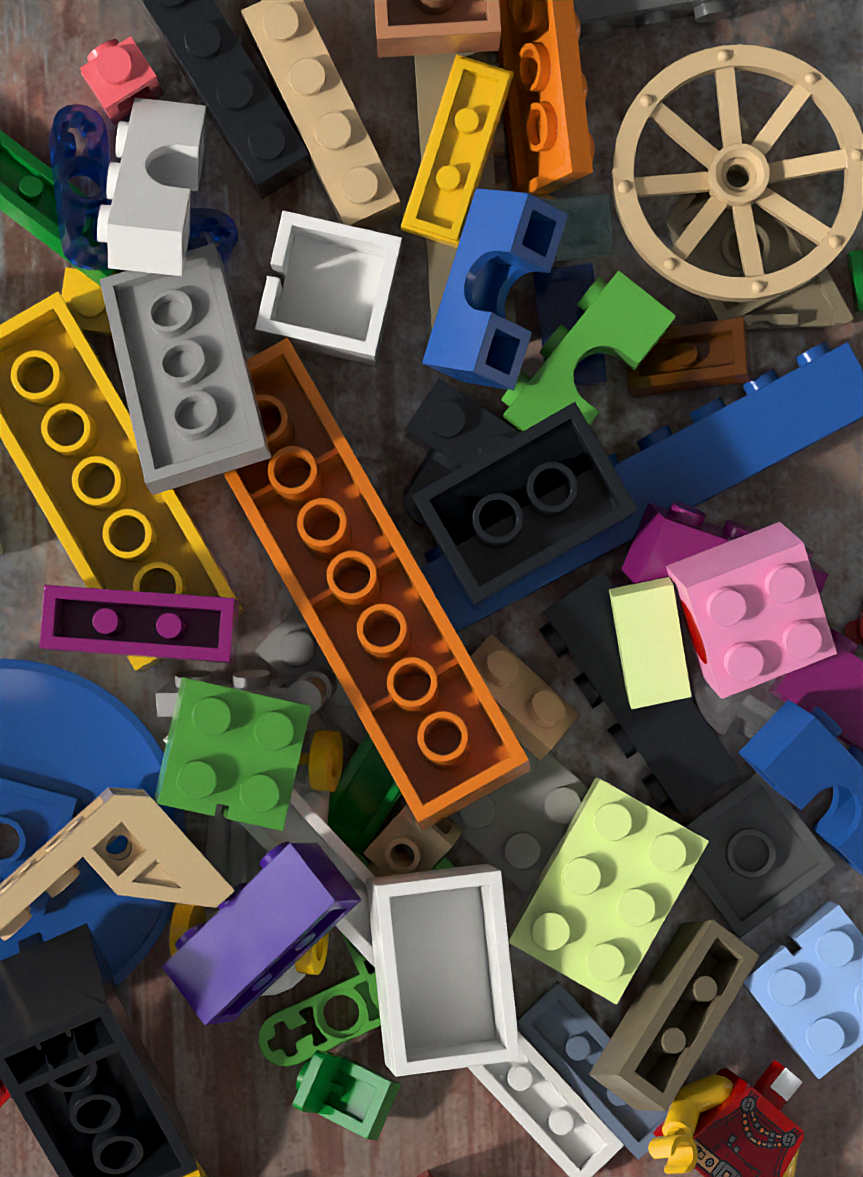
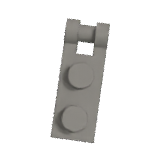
[155,667,337,717]

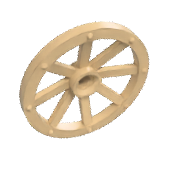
[611,44,863,302]

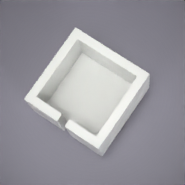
[255,211,402,366]

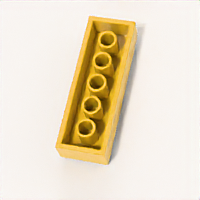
[0,292,247,672]

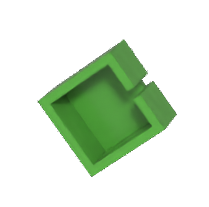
[154,676,311,831]

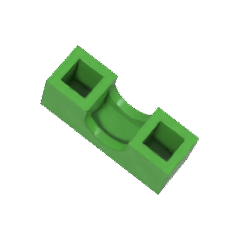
[501,270,676,433]

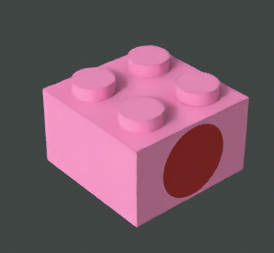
[666,522,837,699]

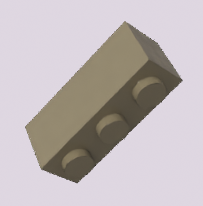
[589,919,760,1111]

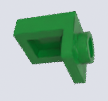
[293,1050,401,1140]

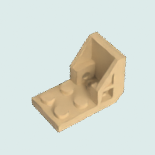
[0,787,235,941]

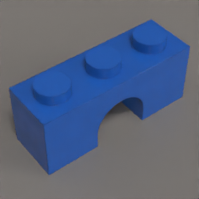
[422,188,568,391]
[738,699,863,876]

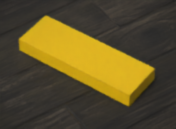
[401,54,514,248]

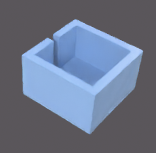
[742,900,863,1079]

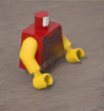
[648,1059,804,1177]

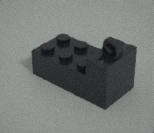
[0,923,198,1177]

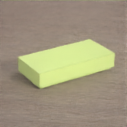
[609,577,692,709]

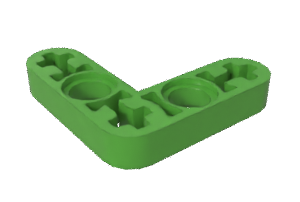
[258,849,381,1067]

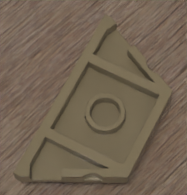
[663,117,854,329]

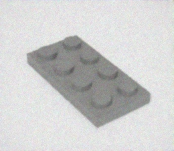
[99,243,271,495]

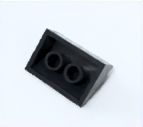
[412,402,638,608]

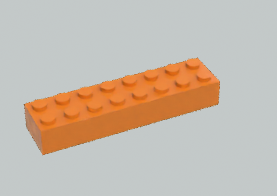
[223,337,531,831]

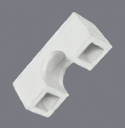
[97,98,206,276]

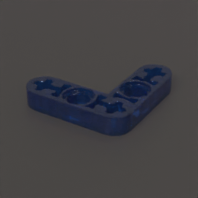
[48,104,238,270]

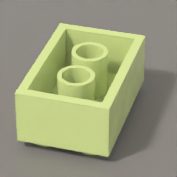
[508,778,709,1005]

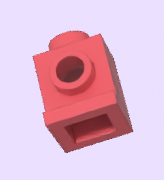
[80,36,164,125]

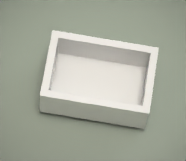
[366,864,521,1077]

